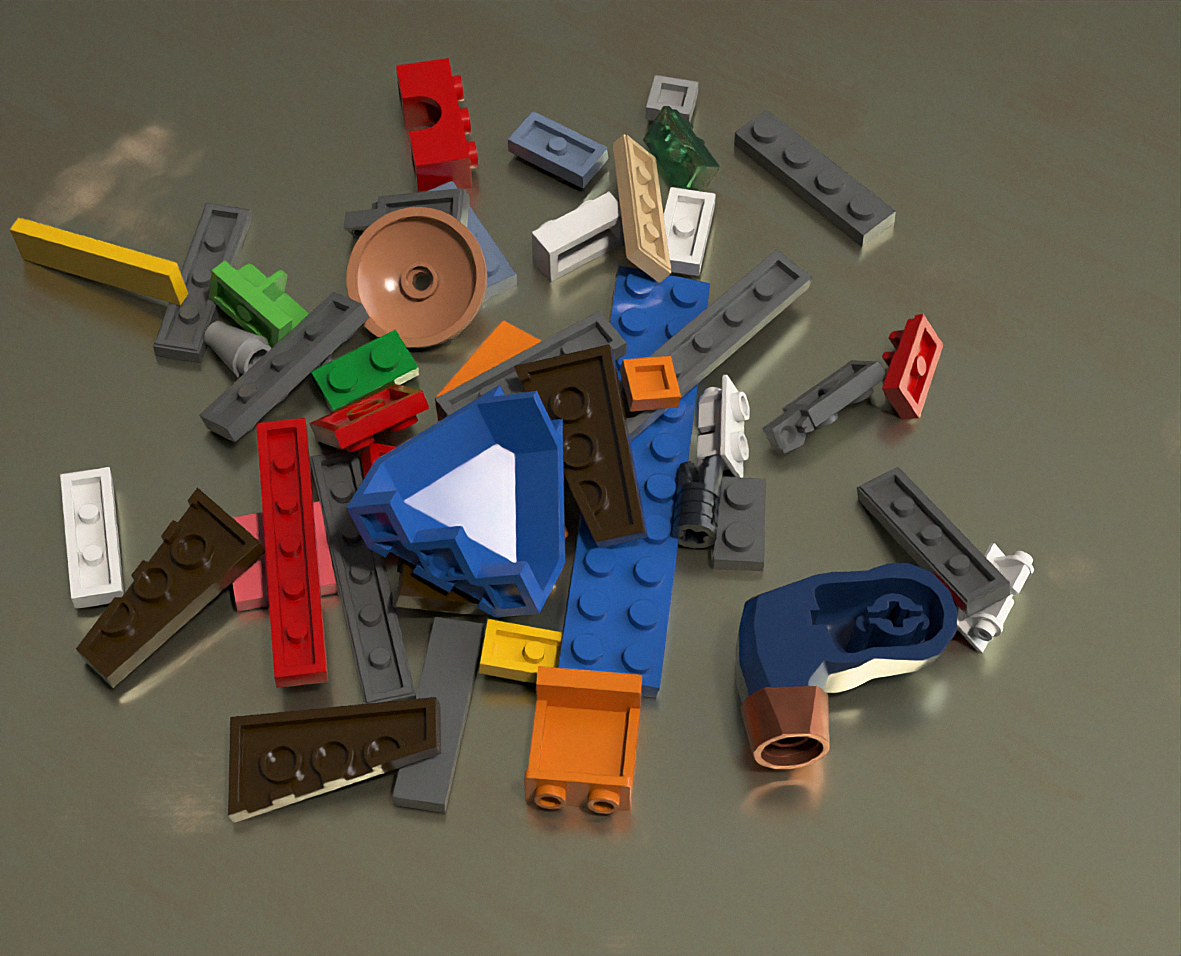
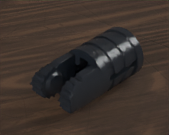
[672,454,724,548]

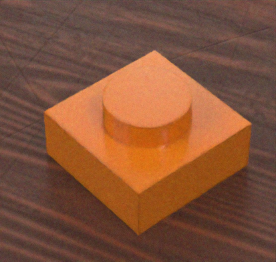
[620,356,681,412]

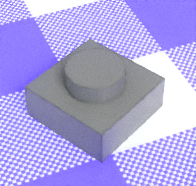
[645,75,699,127]

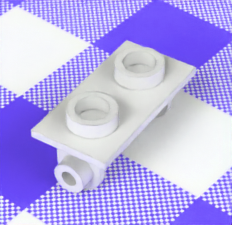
[697,375,750,478]
[956,543,1034,653]

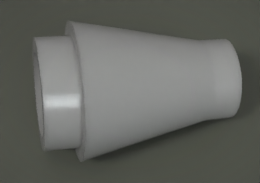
[204,321,271,378]

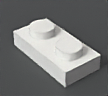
[664,187,716,276]

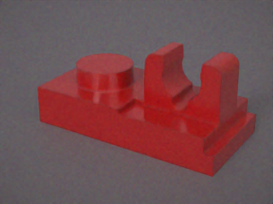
[882,314,943,420]

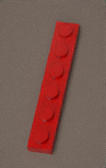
[256,418,328,688]

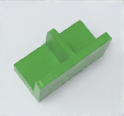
[209,260,309,349]

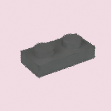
[713,477,766,571]

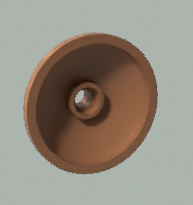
[346,207,487,349]

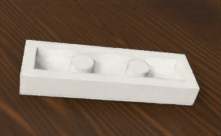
[60,467,124,609]

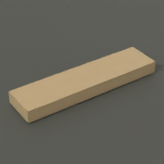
[613,134,671,283]

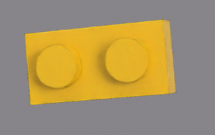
[478,619,563,684]

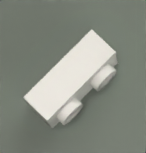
[532,192,625,282]

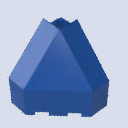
[346,385,565,617]

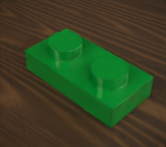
[311,329,419,413]

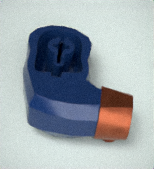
[736,563,958,769]

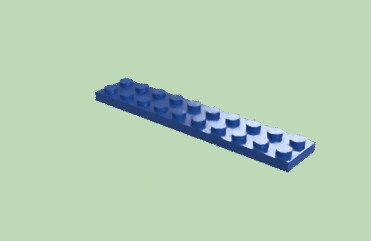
[557,265,710,698]

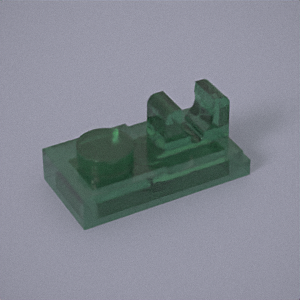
[643,106,721,192]

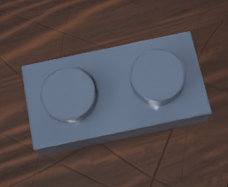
[508,111,608,188]

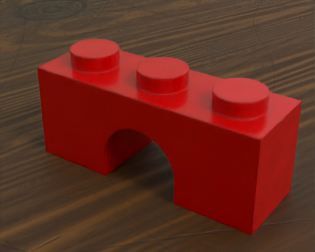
[396,58,479,192]

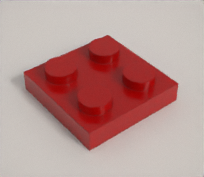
[309,384,429,452]

